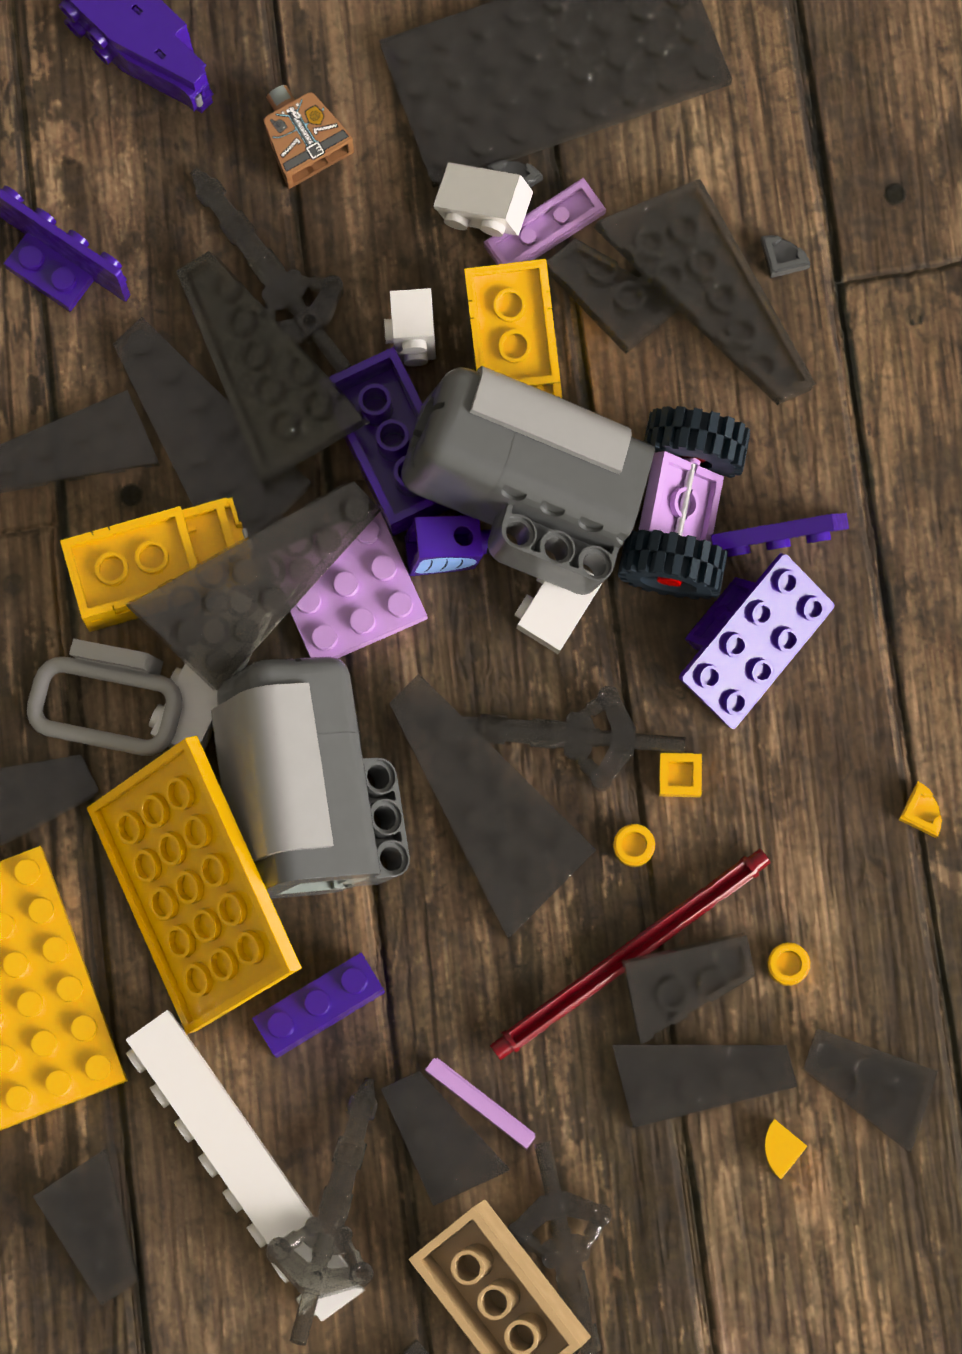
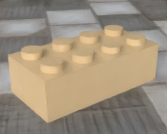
[408,1200,591,1354]

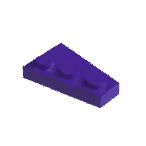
[711,513,849,557]

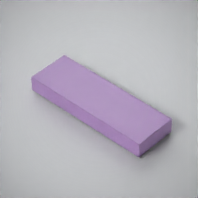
[484,178,606,265]
[425,1058,536,1150]

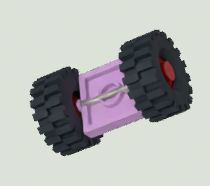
[618,406,750,600]

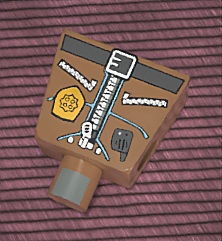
[263,85,354,189]

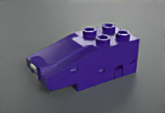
[58,0,214,113]

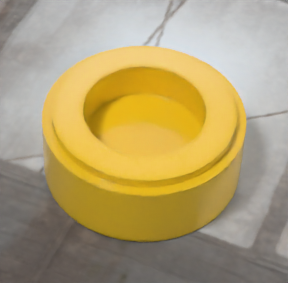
[613,824,655,867]
[767,943,810,986]

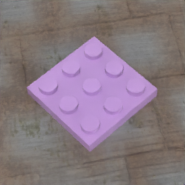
[266,506,428,658]

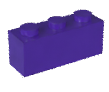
[252,952,385,1058]

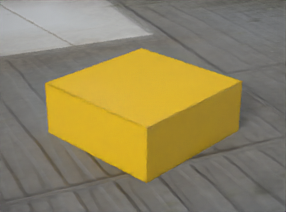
[659,753,702,797]

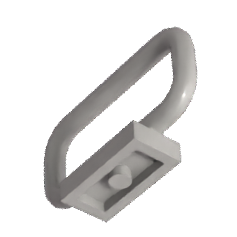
[27,639,182,756]

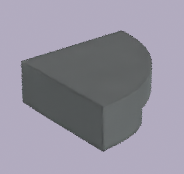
[487,160,543,188]
[760,235,811,278]

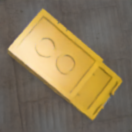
[464,259,562,398]
[60,497,256,632]

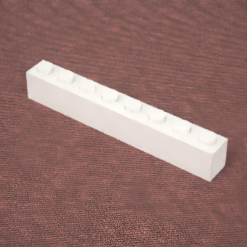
[126,1010,365,1321]

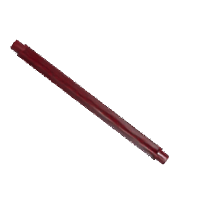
[489,848,771,1061]

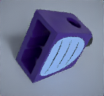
[404,516,491,576]

